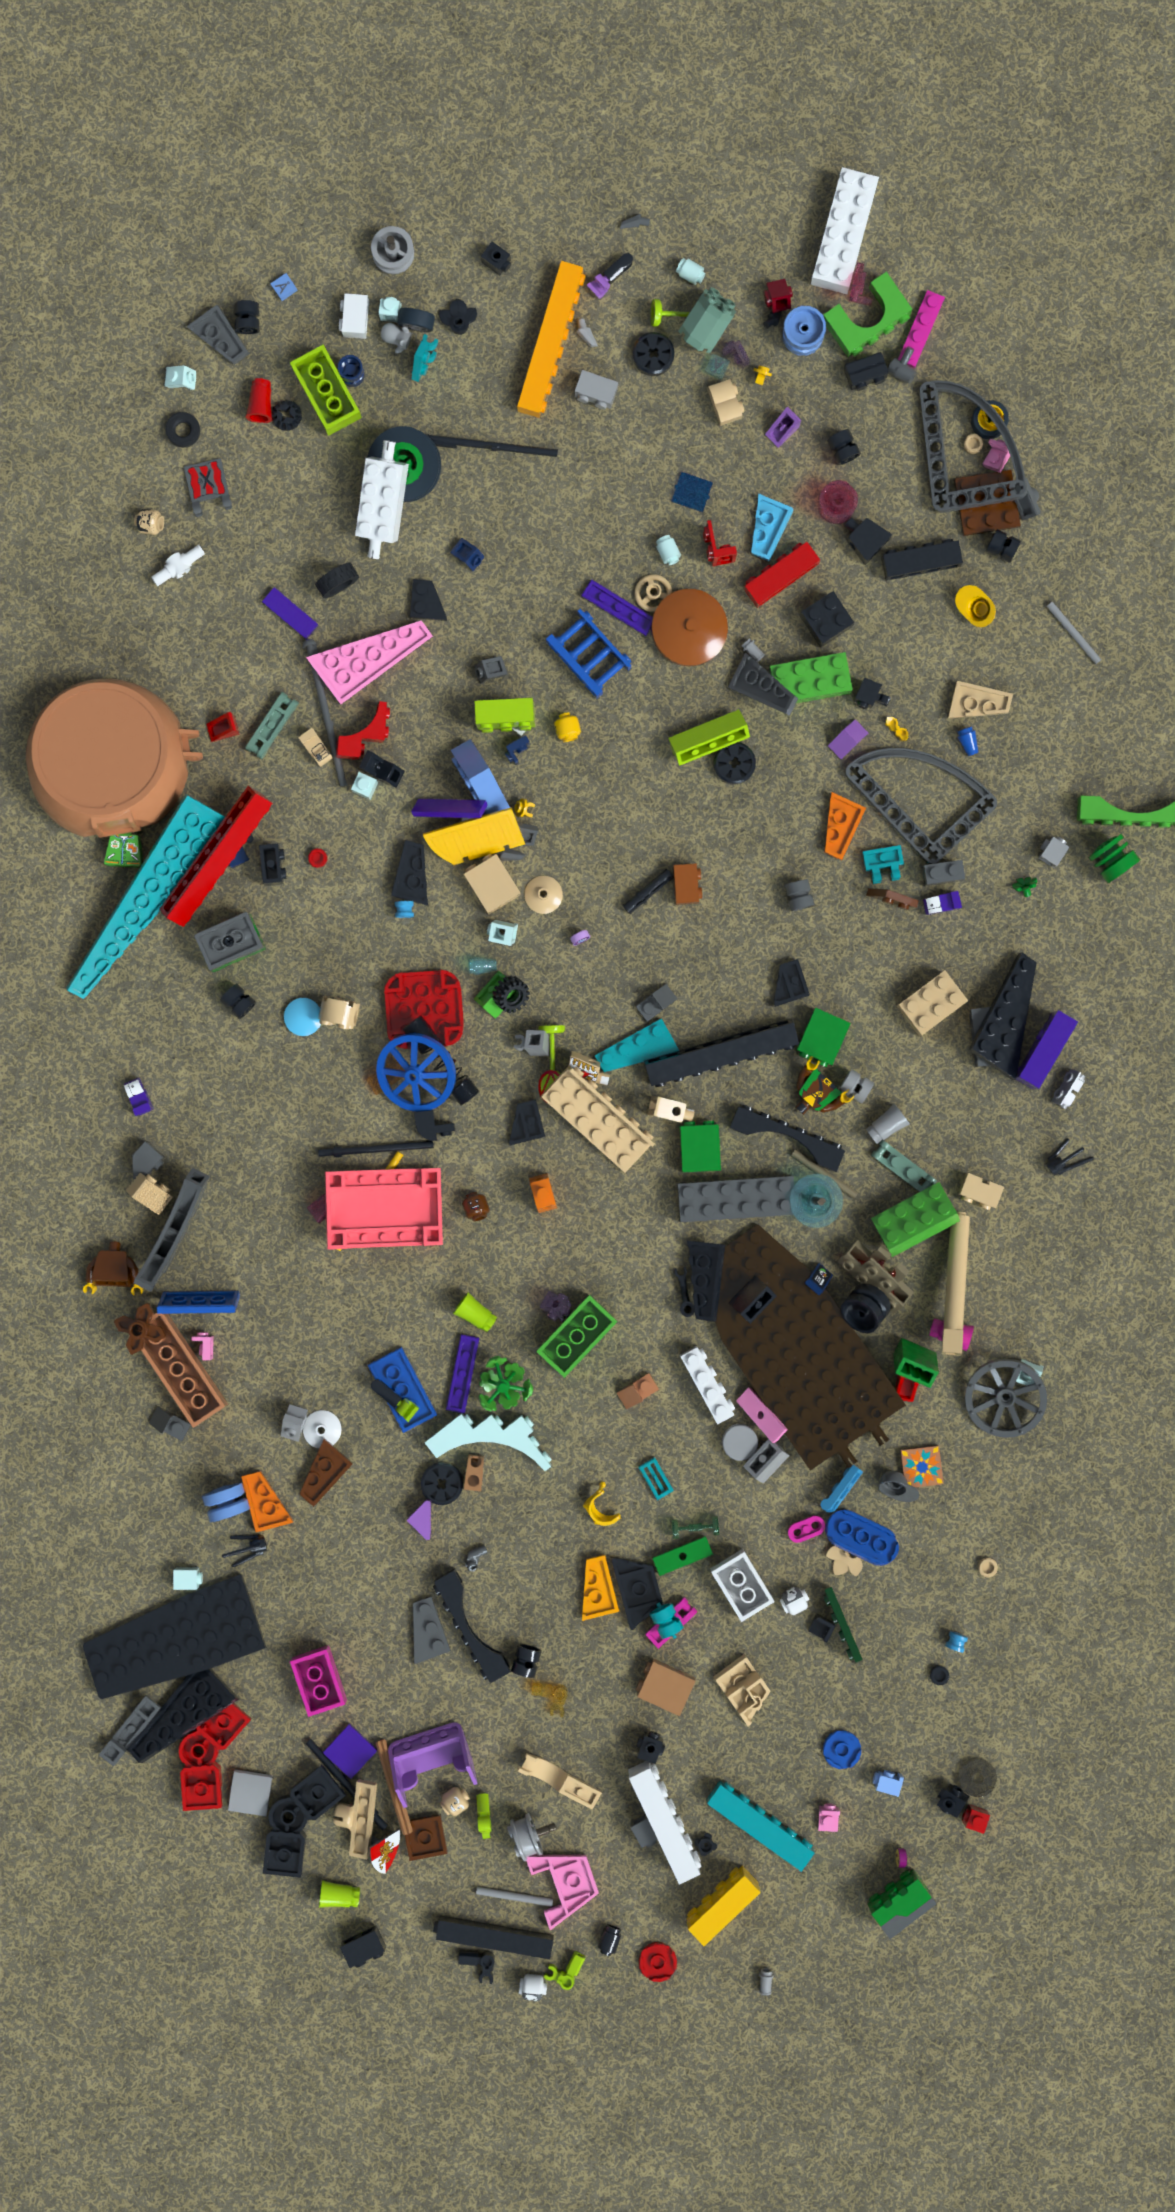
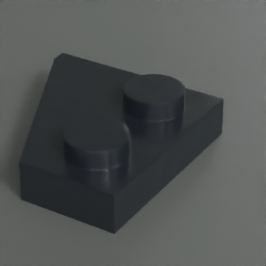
[410,579,447,621]
[774,959,810,1007]
[509,1100,546,1146]

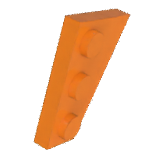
[824,792,866,861]
[241,1471,294,1532]

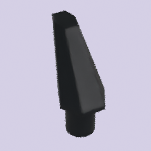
[763,311,782,329]

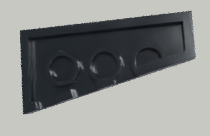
[687,1241,725,1322]

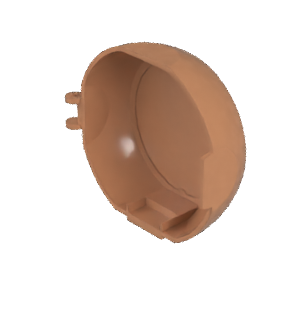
[26,678,203,838]

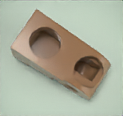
[464,1454,484,1491]

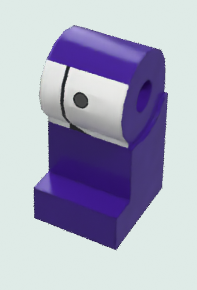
[923,891,962,915]
[124,1077,154,1116]

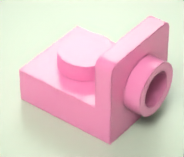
[983,439,1010,473]
[191,1332,214,1360]
[818,1803,840,1832]

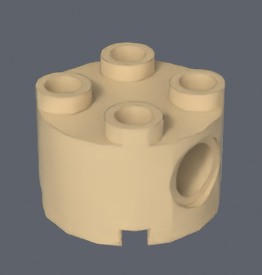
[318,996,360,1030]

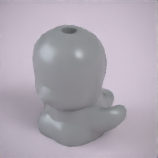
[380,323,413,353]

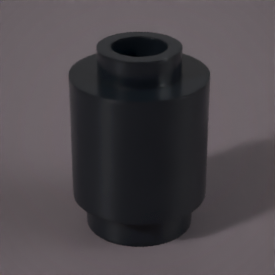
[597,1924,621,1956]

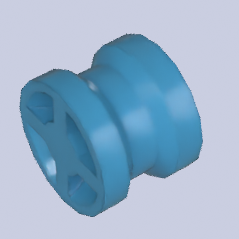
[395,901,414,918]
[945,1631,968,1653]

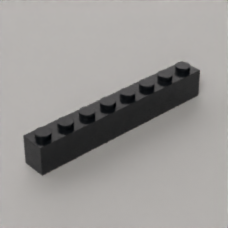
[644,1018,799,1087]

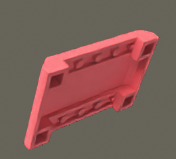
[325,1168,443,1250]

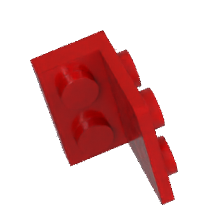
[703,520,737,566]

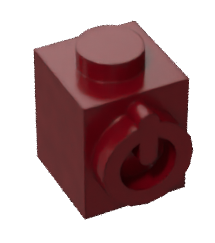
[763,279,793,313]

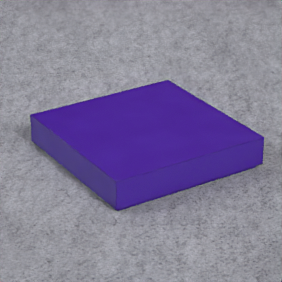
[323,1723,377,1779]

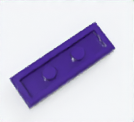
[262,587,318,639]

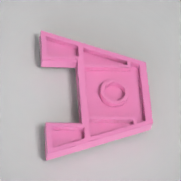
[527,1855,599,1930]

